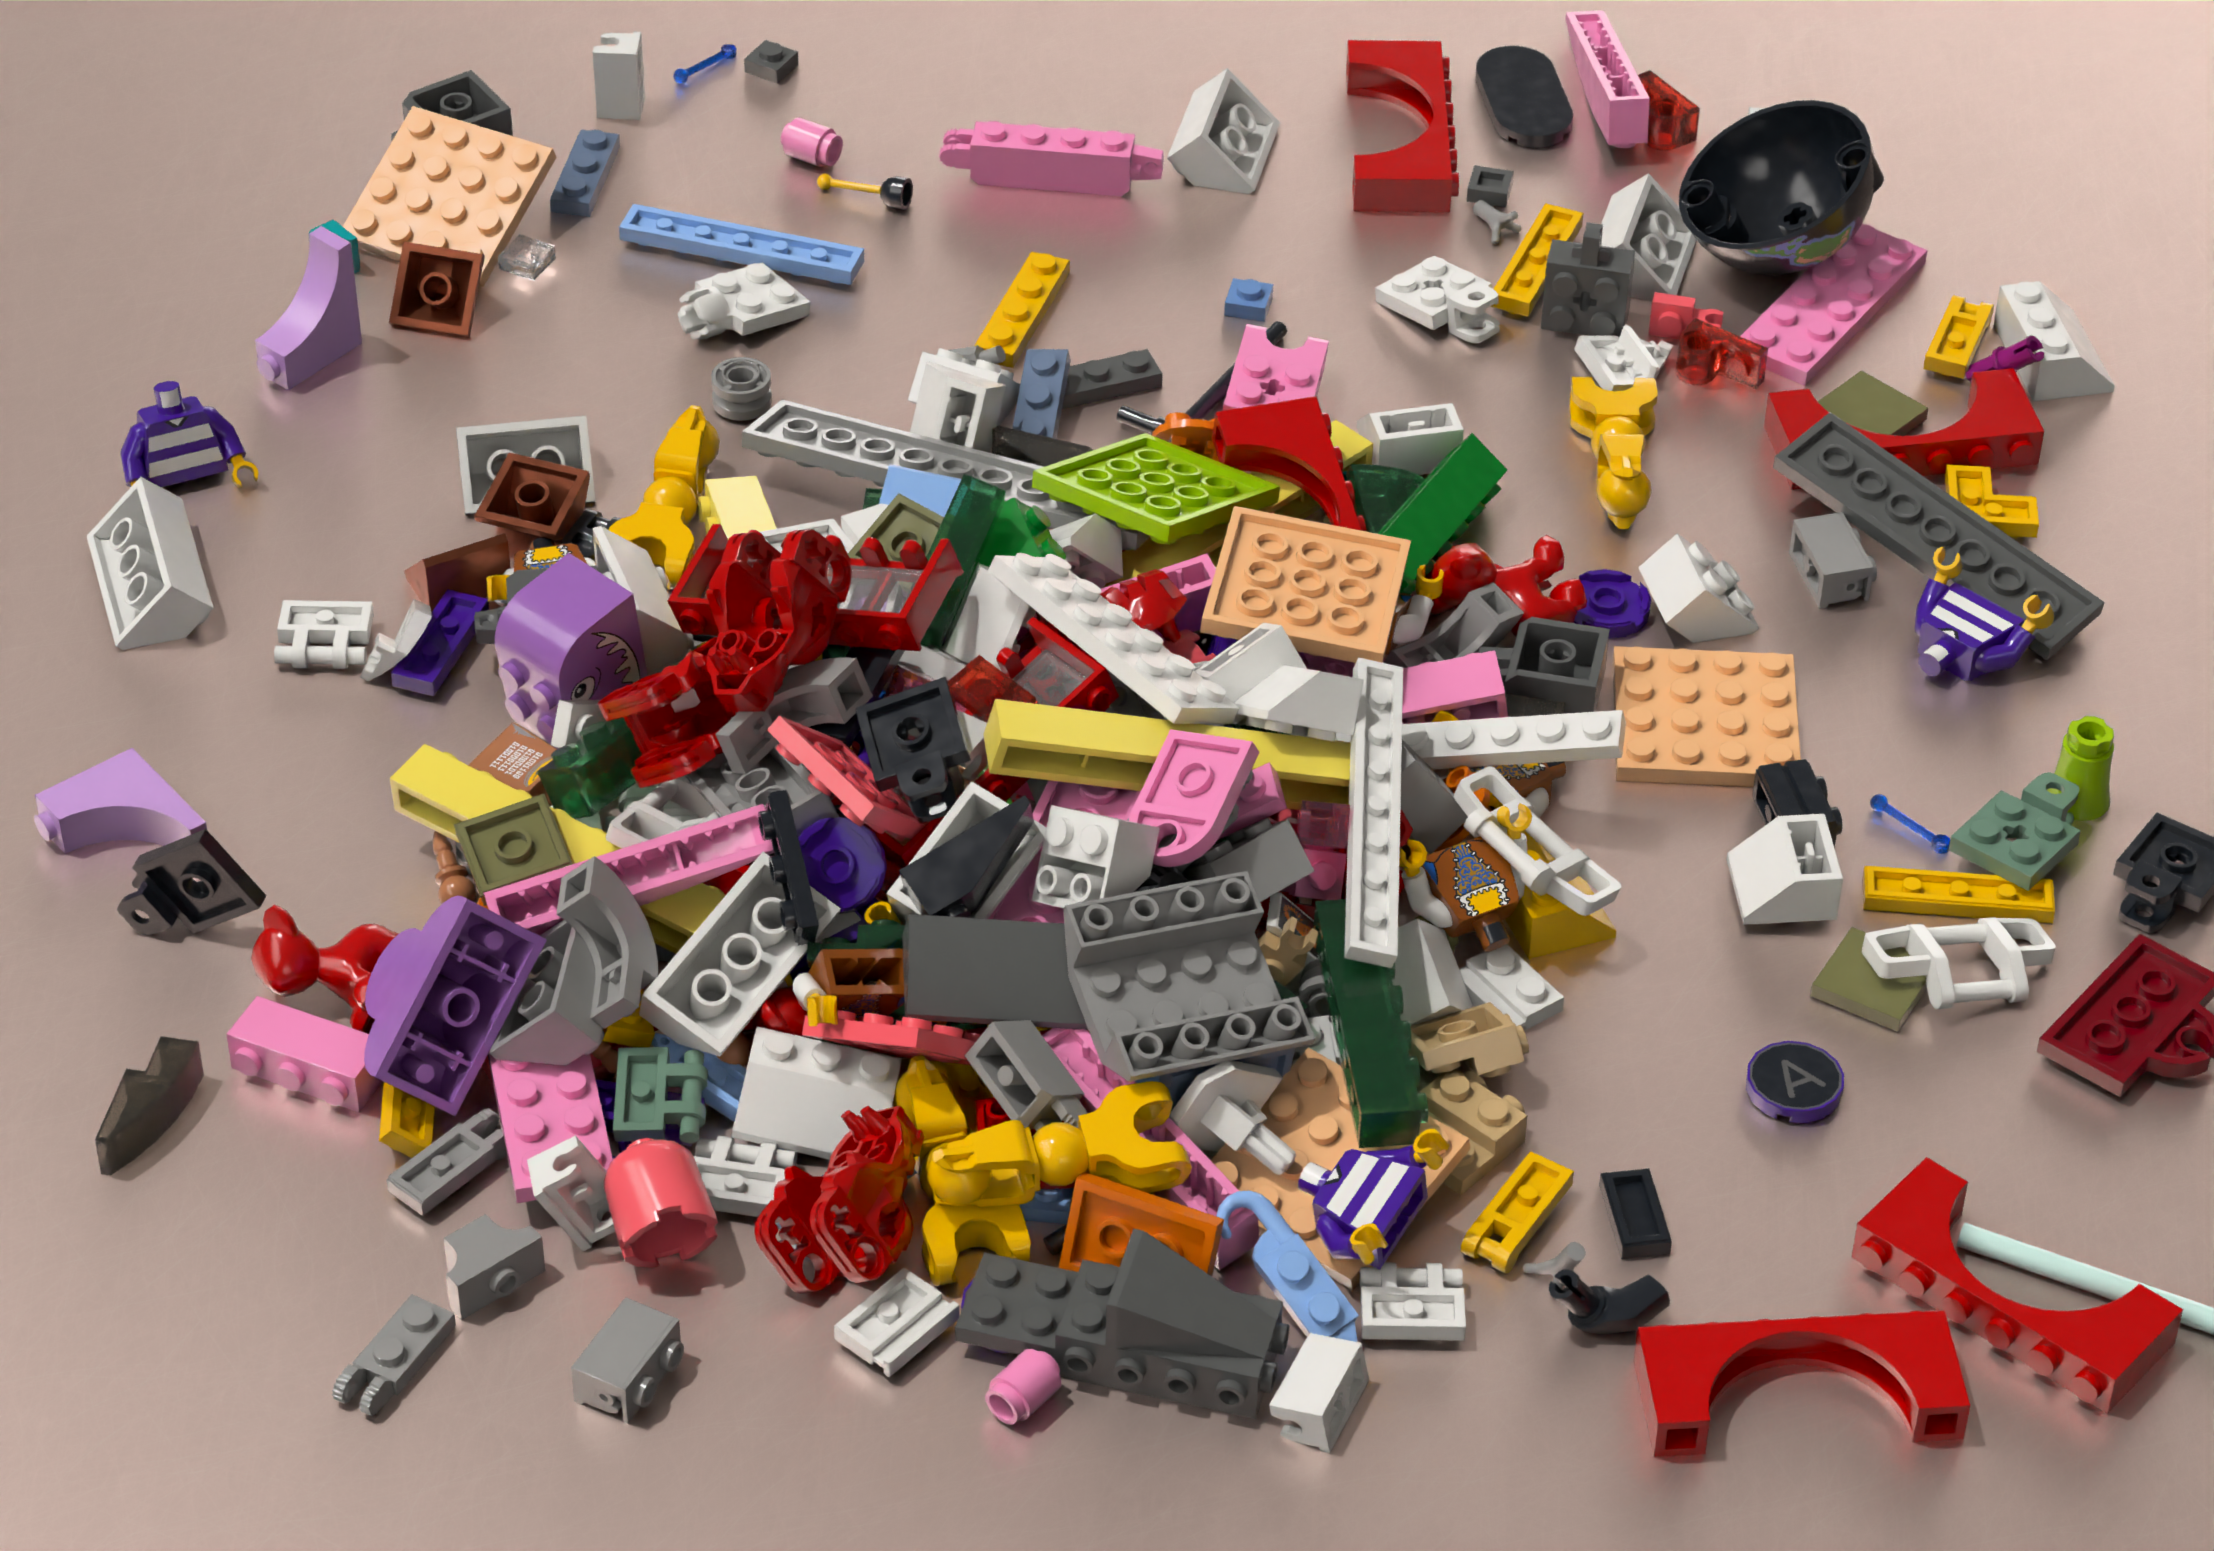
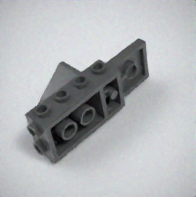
[955,1228,1290,1419]

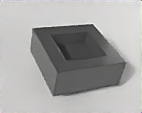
[744,40,799,84]
[1466,165,1514,207]

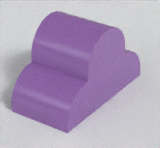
[364,896,547,1116]

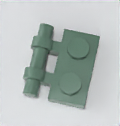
[613,1047,708,1143]

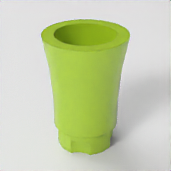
[2047,716,2114,821]

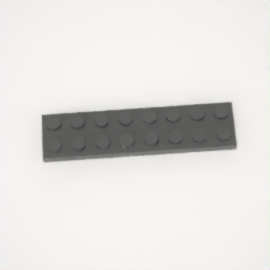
[1773,412,2105,660]

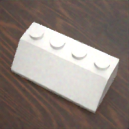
[87,477,213,650]
[639,852,841,1057]

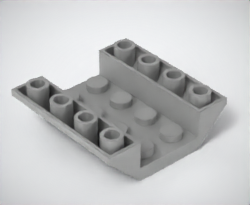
[1063,871,1315,1082]

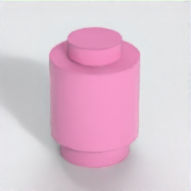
[781,117,843,167]
[985,1349,1061,1424]

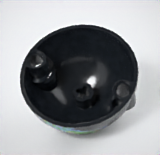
[1679,100,1884,275]

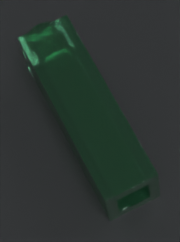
[908,474,1006,648]

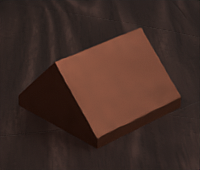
[474,452,590,540]
[404,533,511,613]

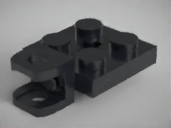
[855,677,971,823]
[2113,812,2214,933]
[117,829,267,935]

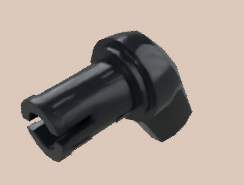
[1549,1269,1670,1334]

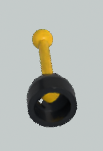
[817,174,913,210]

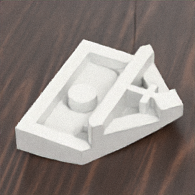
[1574,324,1674,392]
[360,599,432,681]

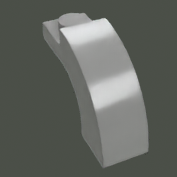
[1383,583,1524,668]
[715,657,873,774]
[556,856,658,1029]

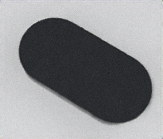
[1475,46,1573,148]

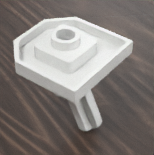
[1170,1061,1296,1175]

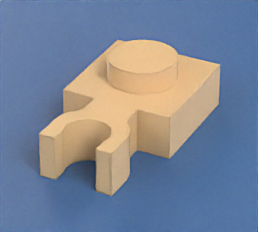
[1258,916,1319,993]

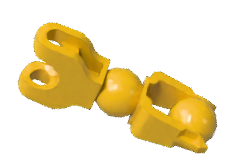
[1569,377,1658,529]
[608,405,720,590]
[893,1055,1031,1286]
[927,1081,1192,1207]

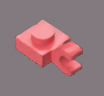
[1648,292,1724,341]

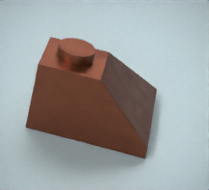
[389,241,485,337]

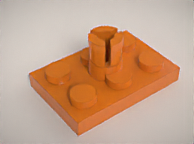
[1059,1172,1224,1276]

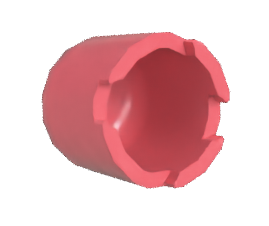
[604,1138,718,1268]

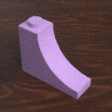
[255,226,362,390]
[34,748,207,854]

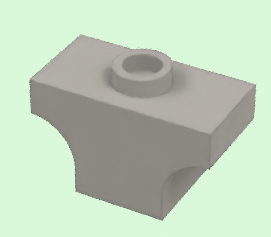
[444,1214,545,1320]

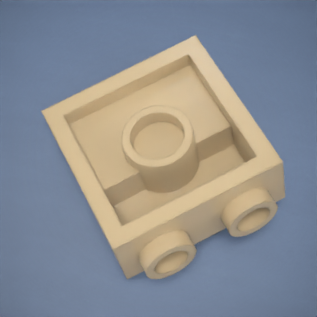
[1399,1002,1529,1077]
[1416,1069,1528,1195]

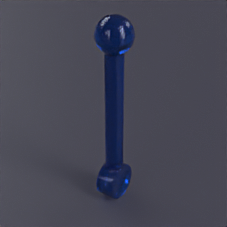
[673,44,737,84]
[1870,794,1950,854]

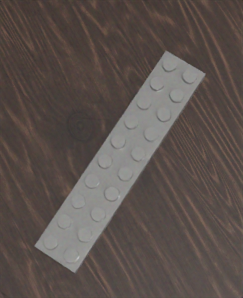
[742,399,1150,550]

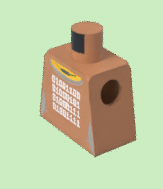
[469,722,572,806]

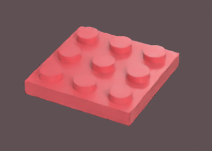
[767,716,928,842]
[802,1010,982,1066]

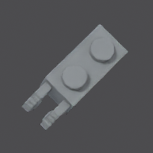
[965,1020,1087,1131]

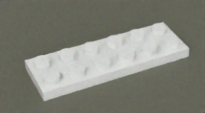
[988,553,1239,724]

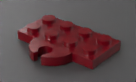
[2036,934,2214,1097]

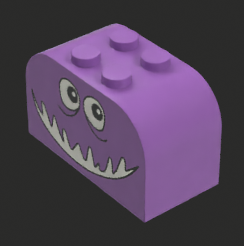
[495,553,648,761]

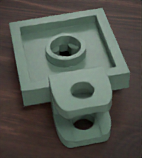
[1949,772,2081,891]

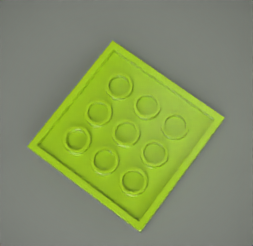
[1032,433,1280,544]

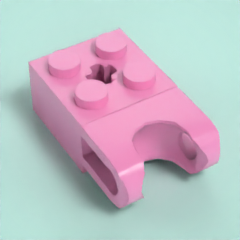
[1223,324,1329,410]

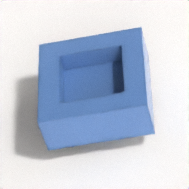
[1224,278,1273,322]

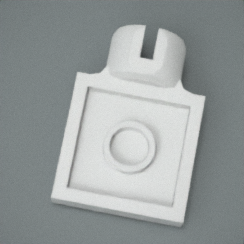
[678,263,811,340]

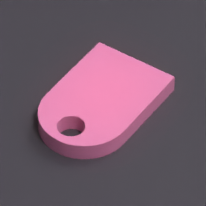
[1129,729,1259,867]

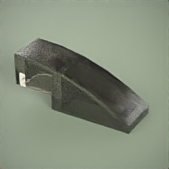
[95,1036,204,1176]

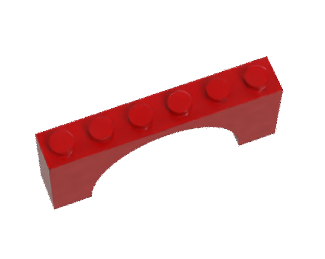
[1346,40,1459,213]
[1764,368,2044,490]
[1212,396,1367,532]
[1851,1157,2183,1414]
[1634,1310,1970,1457]

